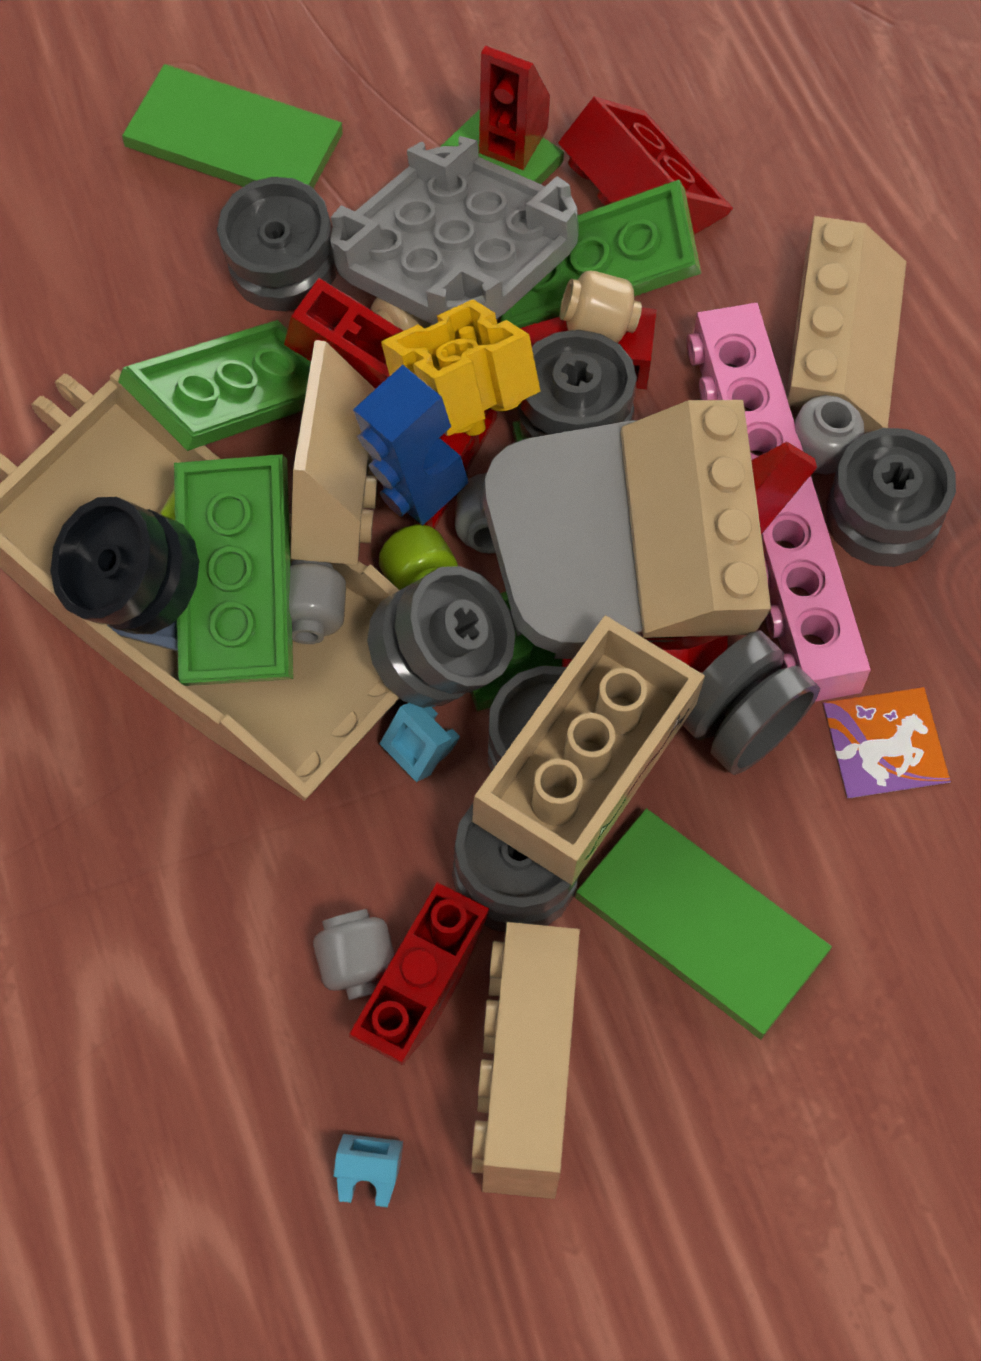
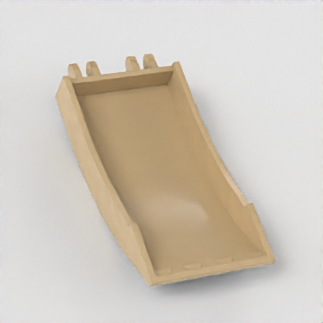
[0,369,399,801]

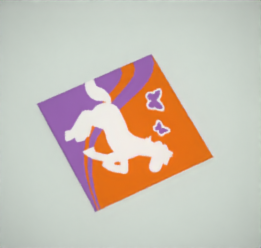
[823,687,951,798]

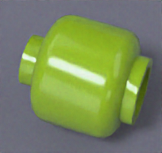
[379,525,458,590]

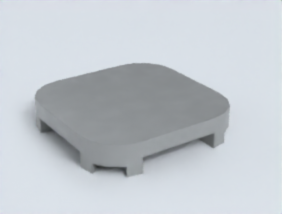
[330,136,579,325]
[480,420,683,659]

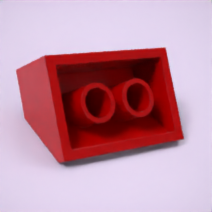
[558,96,733,235]

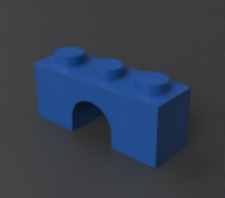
[353,365,469,526]

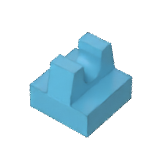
[380,703,460,782]
[334,1134,403,1207]

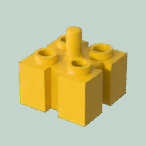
[381,299,541,436]

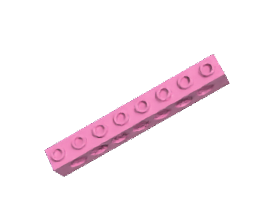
[687,303,871,702]

